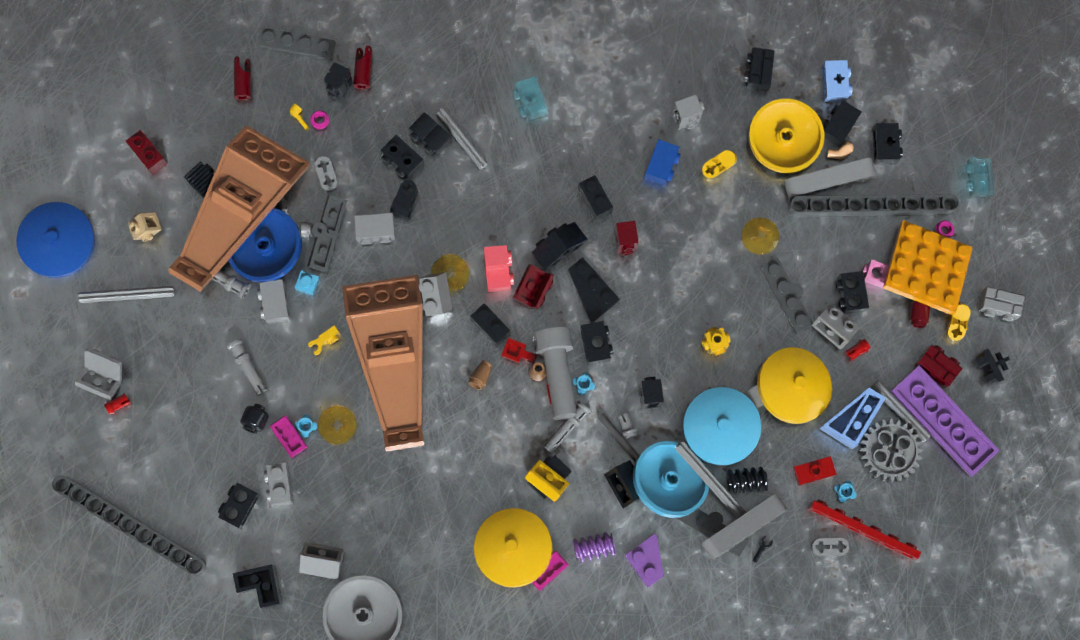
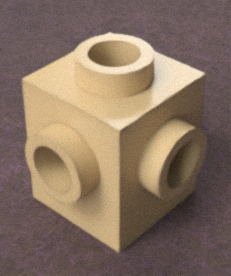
[128,212,162,242]

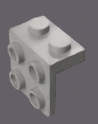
[75,348,122,401]

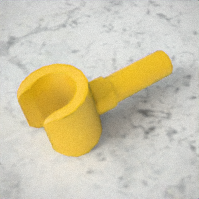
[290,104,309,129]

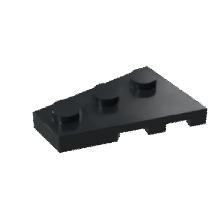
[568,257,620,323]

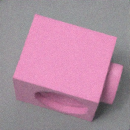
[862,260,889,288]

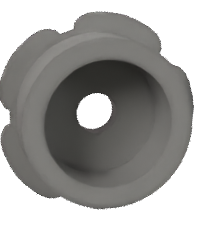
[300,220,312,238]

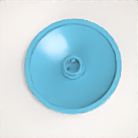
[683,387,761,465]
[633,441,709,518]

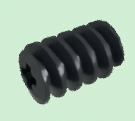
[726,467,768,494]

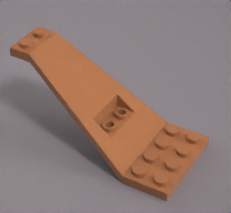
[168,125,310,292]
[342,275,424,451]

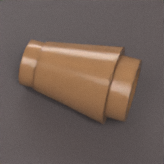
[468,360,492,390]
[528,362,547,381]

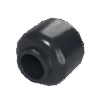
[240,403,269,434]

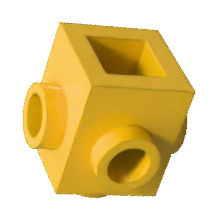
[701,327,731,356]

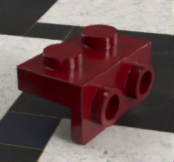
[513,264,554,309]

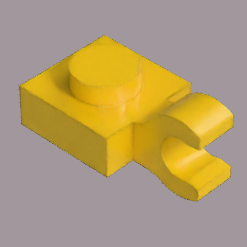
[308,325,340,356]

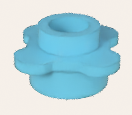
[573,372,595,395]
[294,414,317,438]
[834,481,857,503]

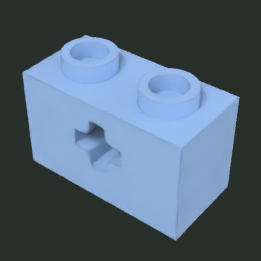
[822,60,852,102]

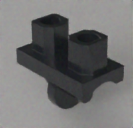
[975,349,1010,384]

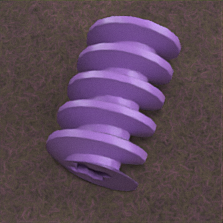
[573,532,615,562]

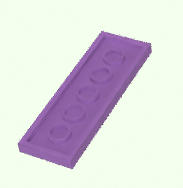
[890,365,1000,477]

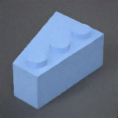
[819,387,886,449]

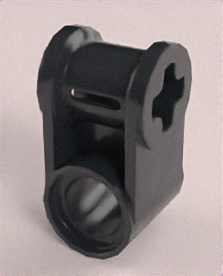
[390,180,418,219]

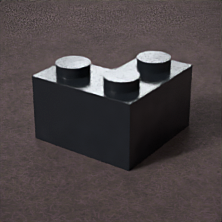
[531,222,588,270]
[233,564,282,609]

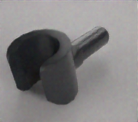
[752,536,773,563]

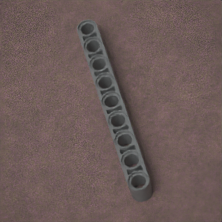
[788,194,959,217]
[52,475,206,575]

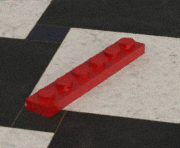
[808,499,921,560]

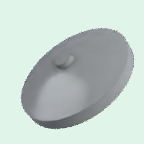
[322,575,403,640]

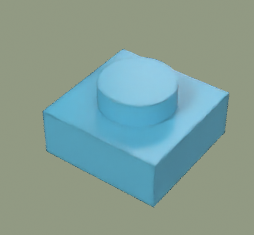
[295,270,320,295]

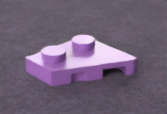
[624,534,664,588]

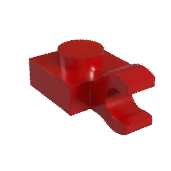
[501,338,537,363]

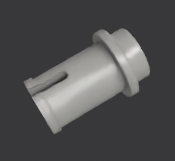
[618,413,637,439]

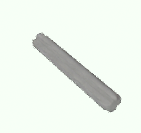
[436,107,488,169]
[871,380,931,442]

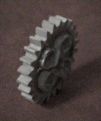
[859,419,923,482]

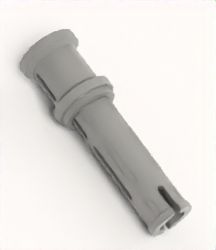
[212,270,251,299]
[227,339,268,396]
[543,401,591,454]

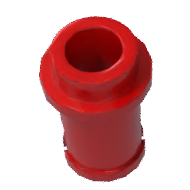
[845,339,871,361]
[104,393,131,415]

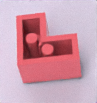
[484,245,514,293]

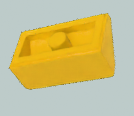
[525,459,570,502]

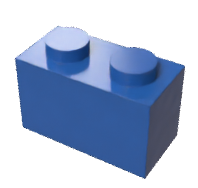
[644,139,681,186]

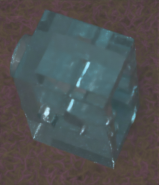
[512,76,548,123]

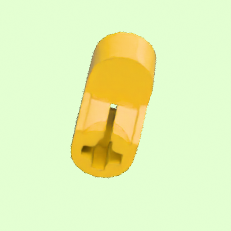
[702,150,737,178]
[946,302,971,341]

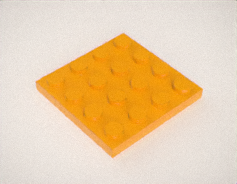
[883,220,973,315]

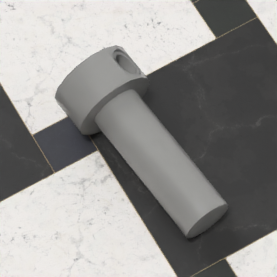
[532,327,577,420]

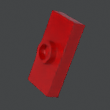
[793,456,837,486]

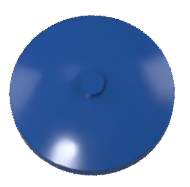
[16,202,95,278]
[229,208,302,283]

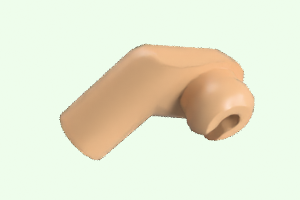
[827,141,854,160]

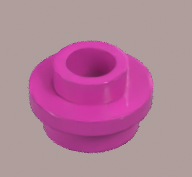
[310,111,329,129]
[935,220,954,238]

